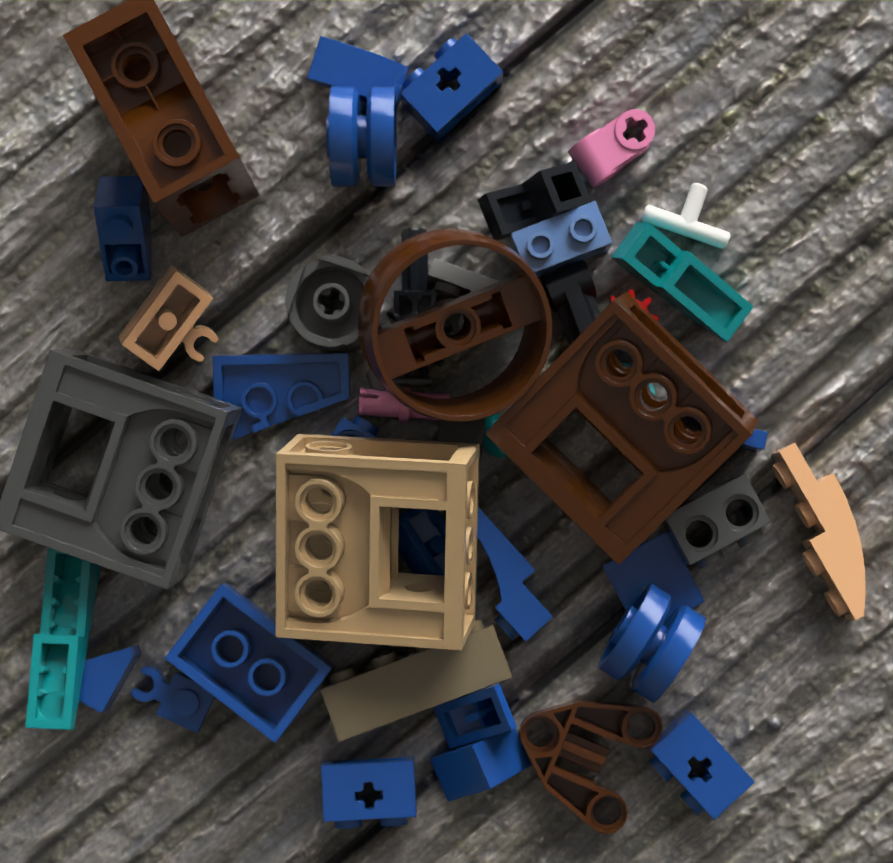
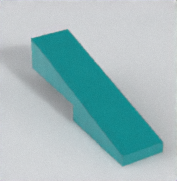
[25,547,100,730]

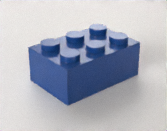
[165,583,335,743]

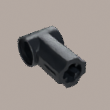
[540,259,600,346]

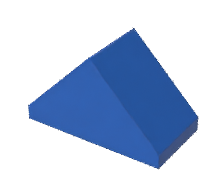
[79,645,141,713]
[433,682,517,749]
[430,728,531,802]

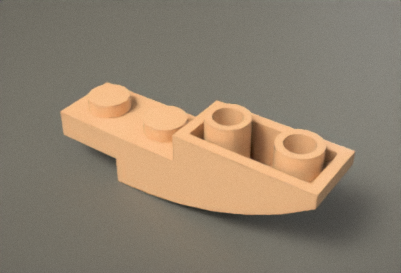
[772,443,866,621]

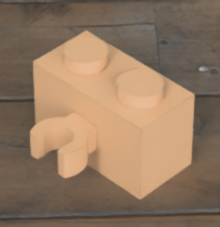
[118,265,218,371]

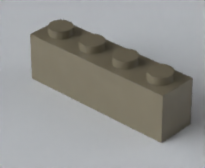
[320,619,512,742]

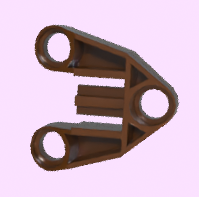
[519,699,663,834]

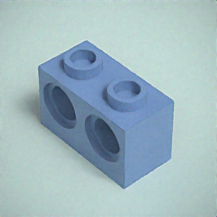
[509,201,612,278]

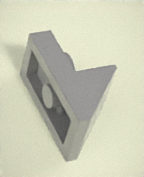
[428,258,499,330]

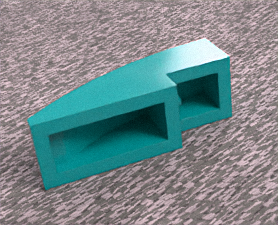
[610,222,754,342]

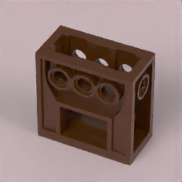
[63,0,260,237]
[485,291,758,565]

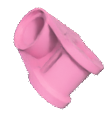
[568,109,655,189]

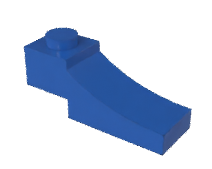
[477,507,553,641]

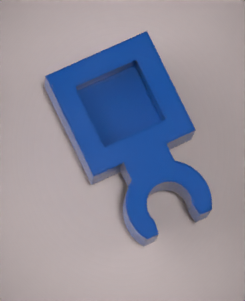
[130,666,215,733]

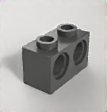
[662,474,771,569]

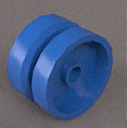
[326,86,397,187]
[597,583,706,703]

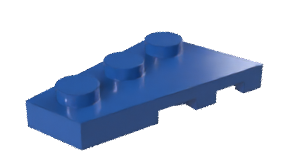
[212,352,350,440]

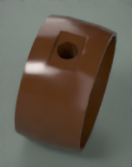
[358,228,552,421]

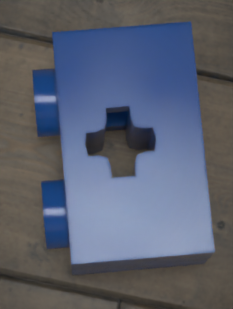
[400,33,503,142]
[648,710,755,820]
[321,756,417,829]

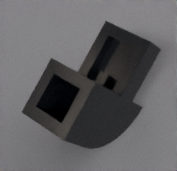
[477,161,592,240]

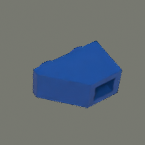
[93,176,151,281]

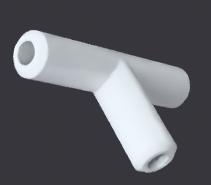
[641,183,730,249]

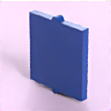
[602,531,705,623]

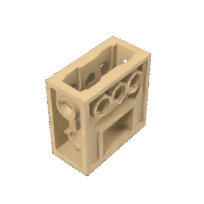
[276,434,480,651]

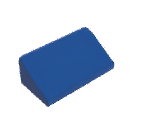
[398,508,479,576]

